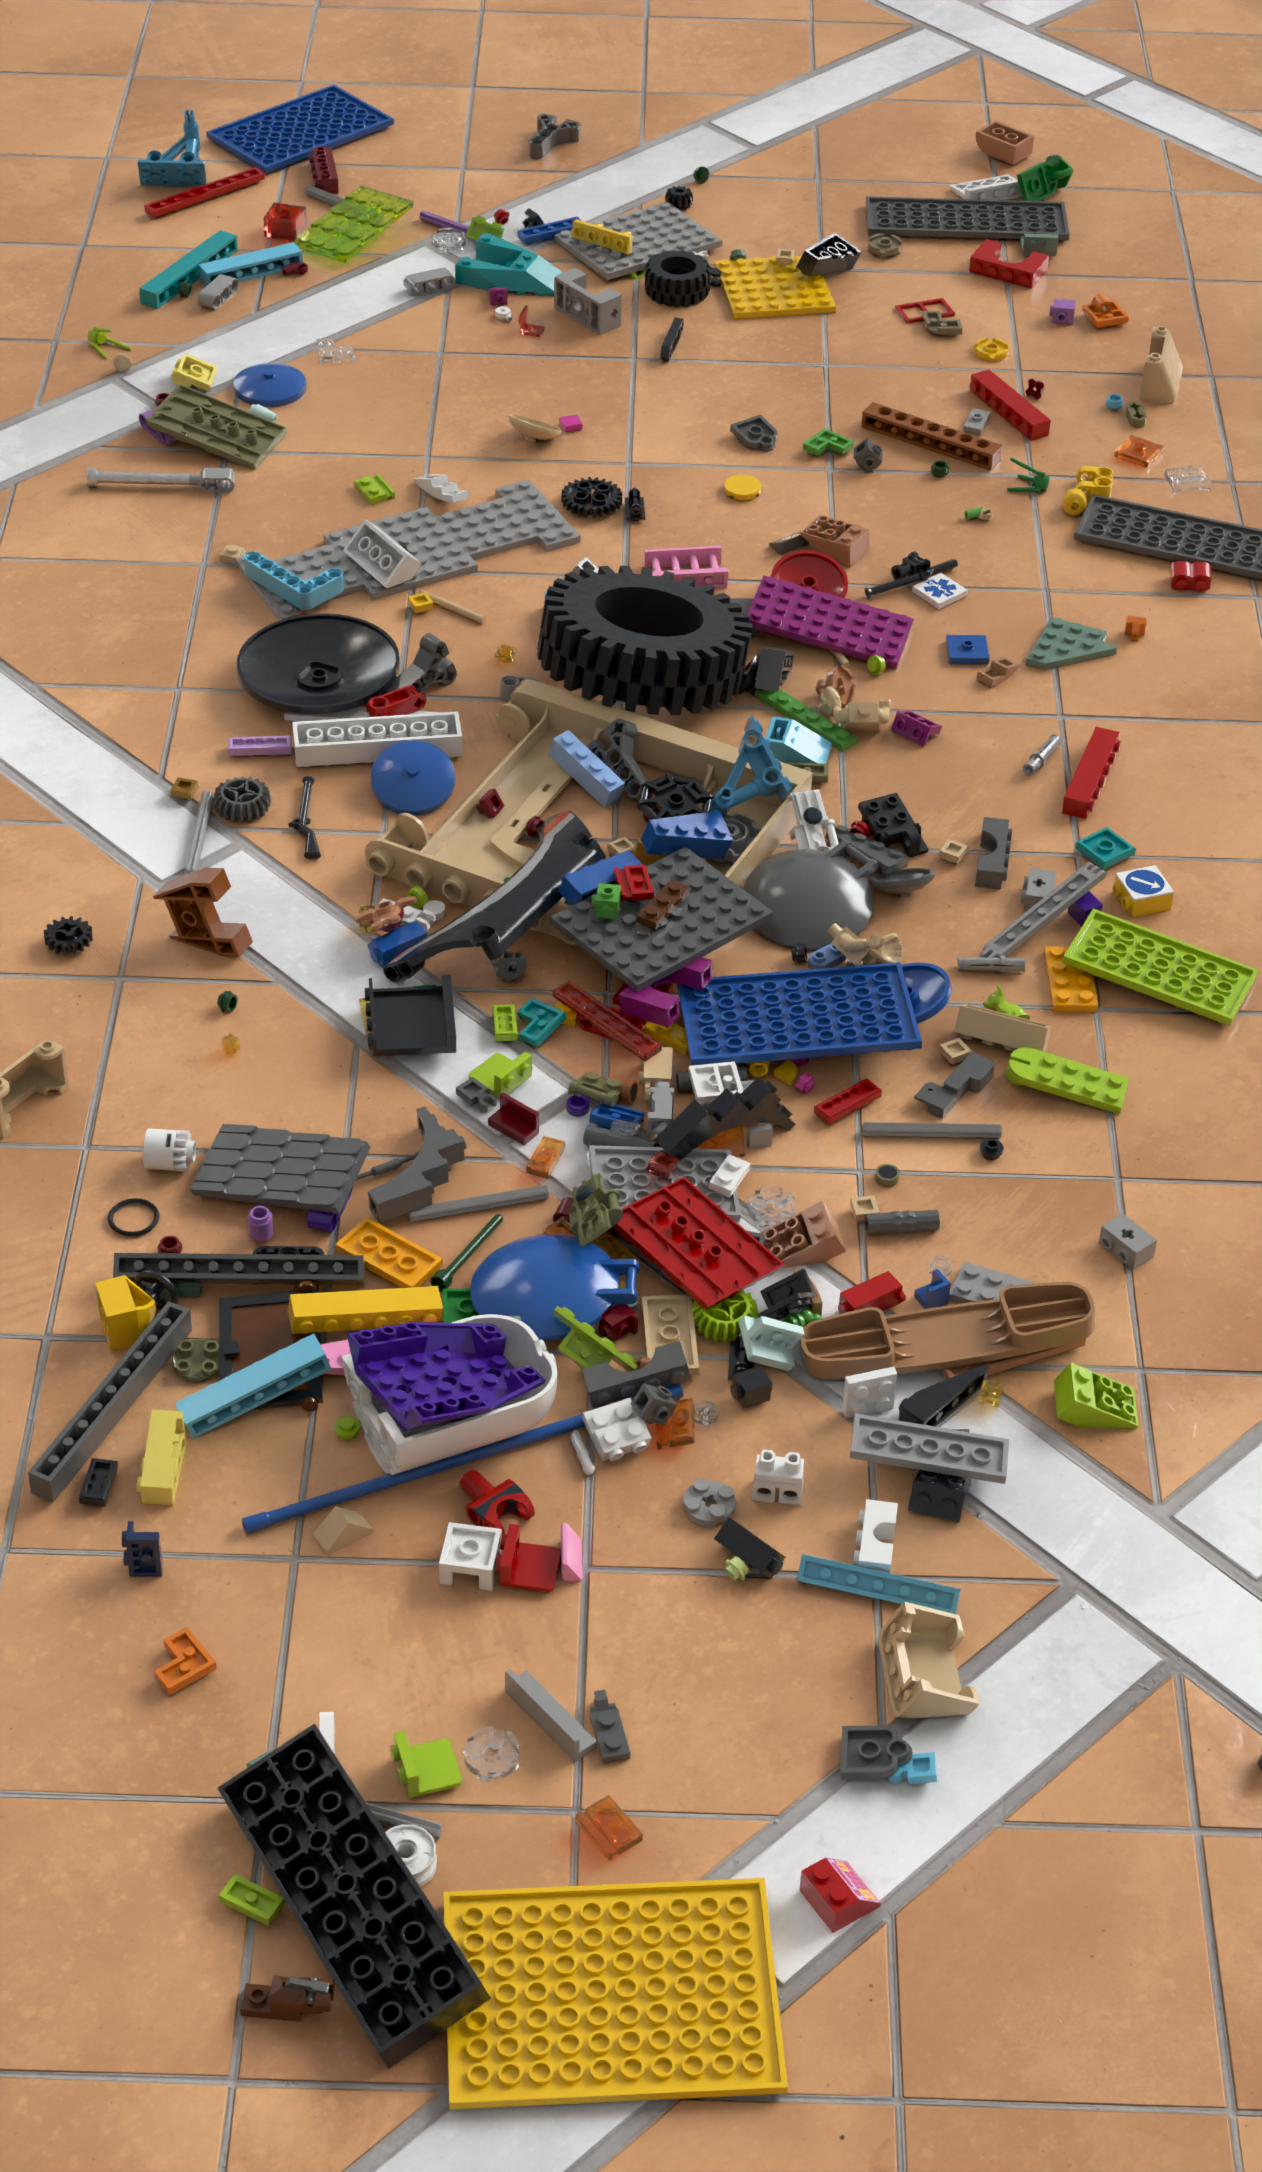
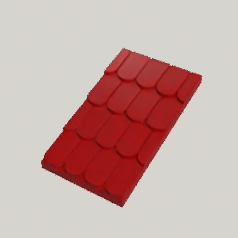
[613,1177,785,1310]

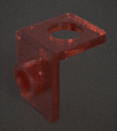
[518,305,545,337]

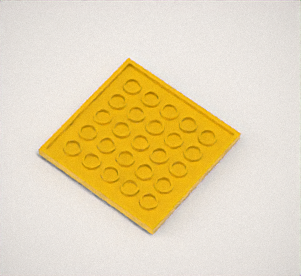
[714,256,836,319]

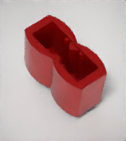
[1170,561,1211,591]

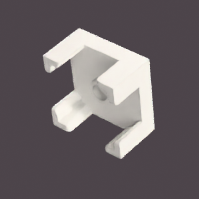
[439,1522,502,1591]

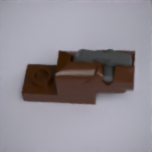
[240,1975,334,2022]

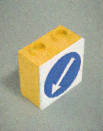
[1112,865,1174,918]

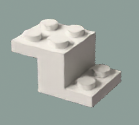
[689,1061,754,1104]

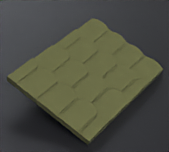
[146,384,287,470]

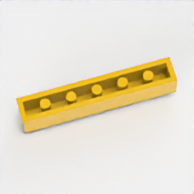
[288,1286,443,1334]

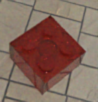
[263,202,307,242]

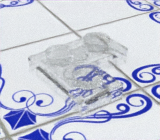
[316,337,355,364]

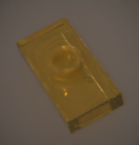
[590,1232,639,1276]

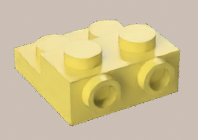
[170,353,218,391]

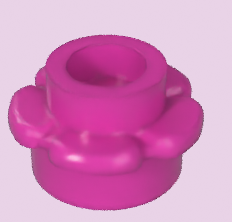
[795,1072,816,1094]

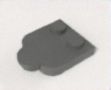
[730,415,778,452]
[840,1725,913,1779]

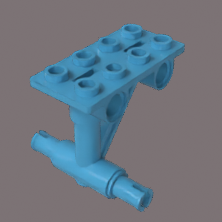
[137,109,207,187]
[710,716,792,818]

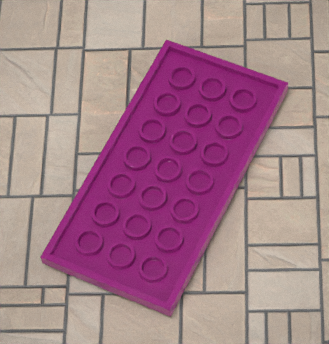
[747,575,914,669]

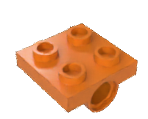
[1082,294,1129,328]

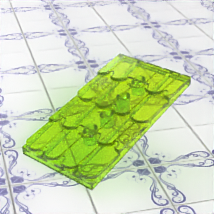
[294,186,413,263]

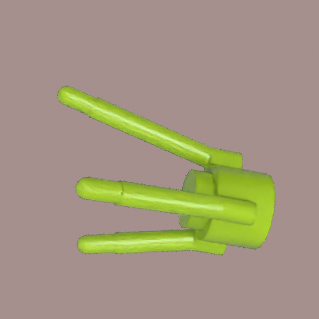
[87,326,131,359]

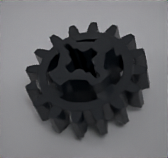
[44,916,93,955]

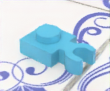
[888,1752,937,1784]

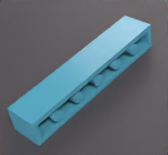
[199,242,303,287]
[175,1334,331,1439]

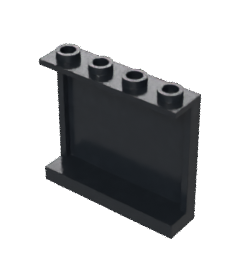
[365,975,456,1056]

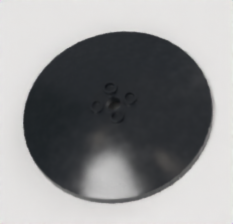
[237,614,400,714]

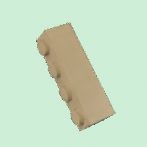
[954,1004,1052,1052]

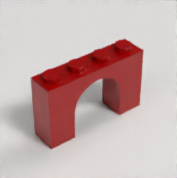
[969,239,1049,289]

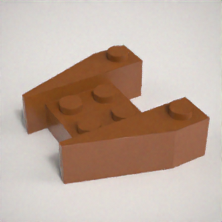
[153,867,253,957]

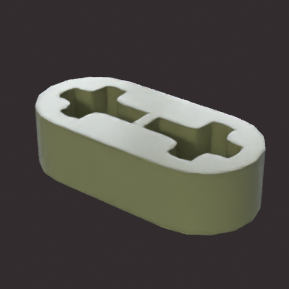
[1126,402,1147,428]

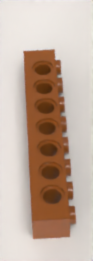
[861,402,1003,471]

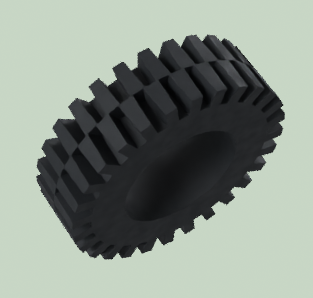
[537,566,752,715]

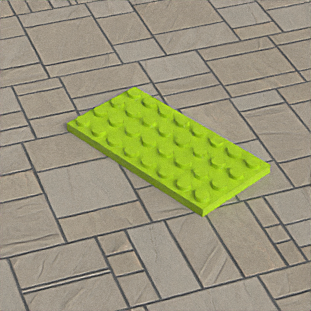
[1062,909,1259,1026]

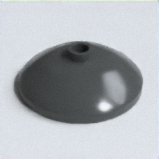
[870,868,935,897]

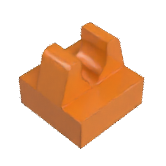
[1124,616,1147,641]

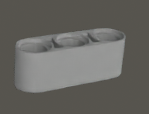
[403,268,456,297]
[198,274,239,309]

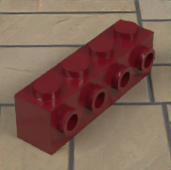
[309,146,339,194]

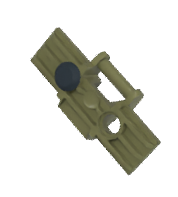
[569,1173,623,1247]

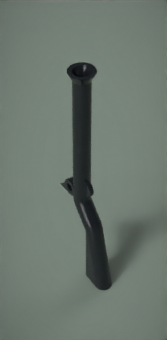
[865,559,958,599]
[288,776,321,859]

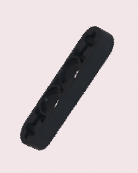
[660,318,684,361]

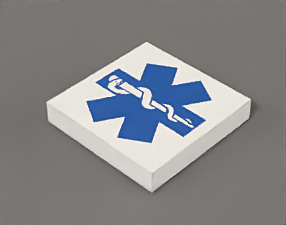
[912,573,968,609]

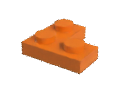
[154,1627,217,1696]

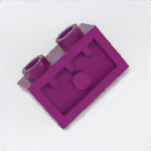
[891,710,942,746]

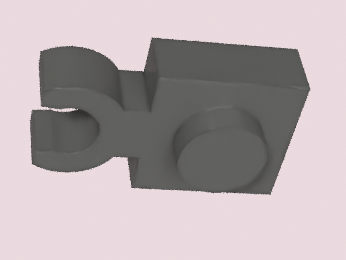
[456,1077,497,1112]

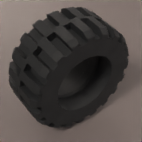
[645,250,711,307]

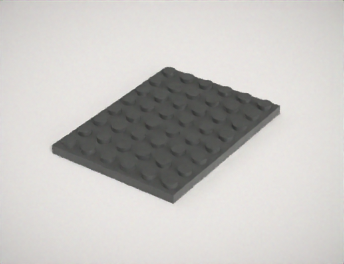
[550,847,773,992]

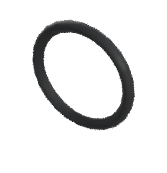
[108,1198,160,1236]

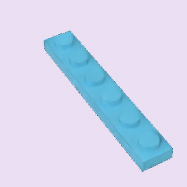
[797,1554,961,1615]

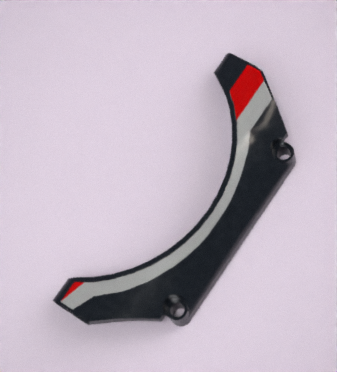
[383,810,606,982]

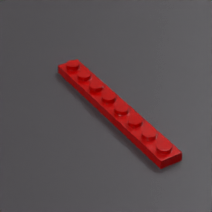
[144,167,265,218]

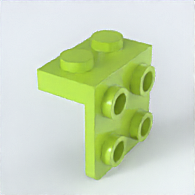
[468,1051,533,1098]
[390,1730,462,1798]

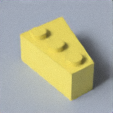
[137,1409,186,1506]

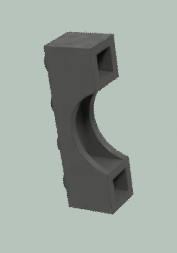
[975,817,1012,889]
[582,1341,691,1407]

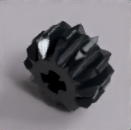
[665,186,693,210]

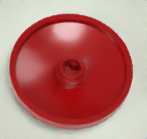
[771,550,848,598]

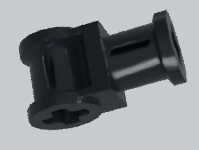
[891,551,931,580]

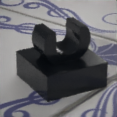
[522,208,544,228]

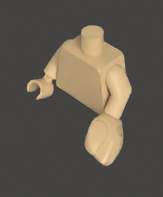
[821,686,892,732]
[827,923,903,966]

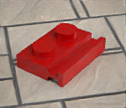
[613,864,654,902]

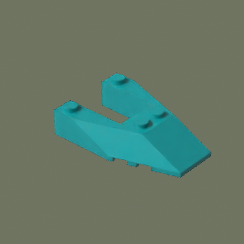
[455,234,563,296]

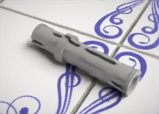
[1023,734,1062,776]
[957,955,1025,973]

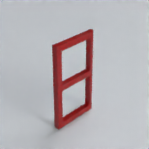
[895,298,955,323]

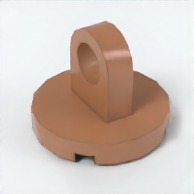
[816,666,855,706]

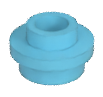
[1105,394,1124,410]

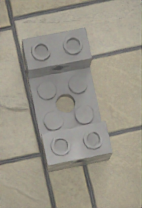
[554,268,622,335]

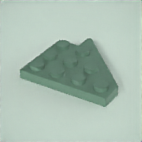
[1026,617,1118,670]

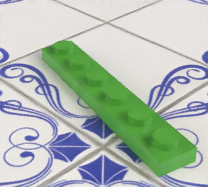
[755,689,857,752]

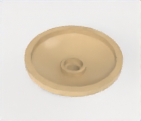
[508,414,562,442]

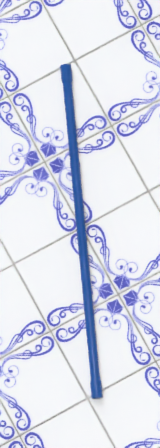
[242,1383,683,1534]

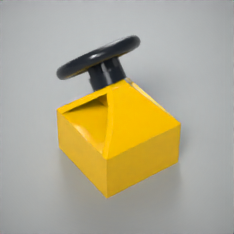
[95,1270,179,1351]

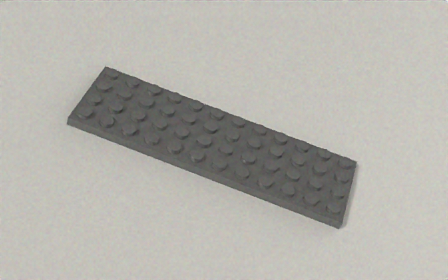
[865,196,1070,242]
[1074,494,1262,579]

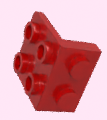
[496,1524,561,1592]

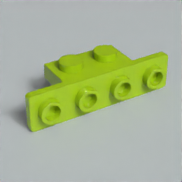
[551,1306,639,1372]

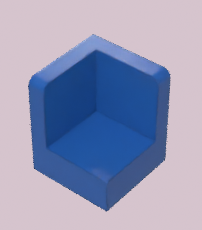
[914,1269,951,1309]

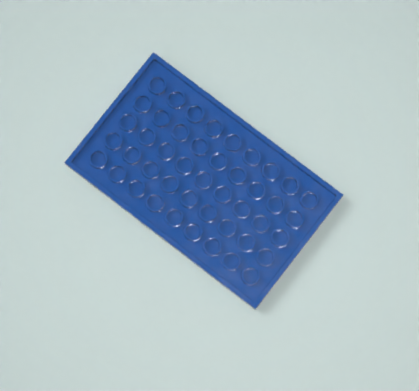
[206,84,394,173]
[677,962,922,1066]

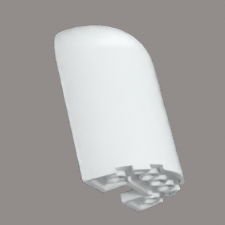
[342,1314,557,1475]

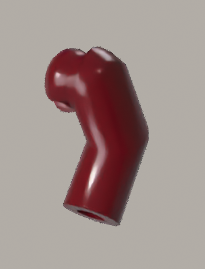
[282,262,308,276]

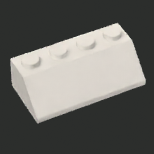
[343,519,422,588]

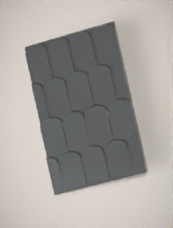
[190,1124,371,1214]

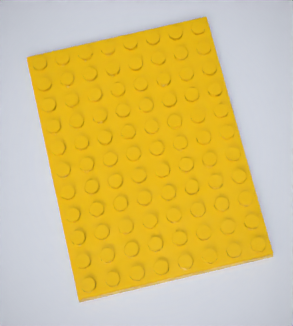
[443,1878,788,2110]

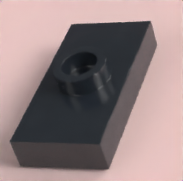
[79,1458,118,1507]

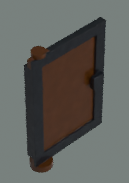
[219,1280,323,1411]

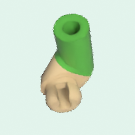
[964,507,993,521]

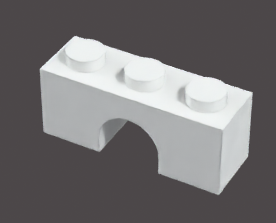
[853,1499,898,1573]

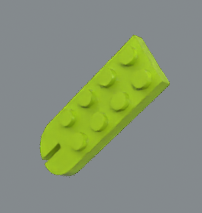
[1005,1047,1129,1115]

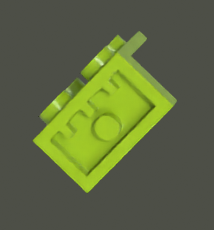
[466,215,504,240]

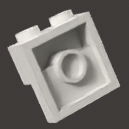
[582,1398,652,1462]

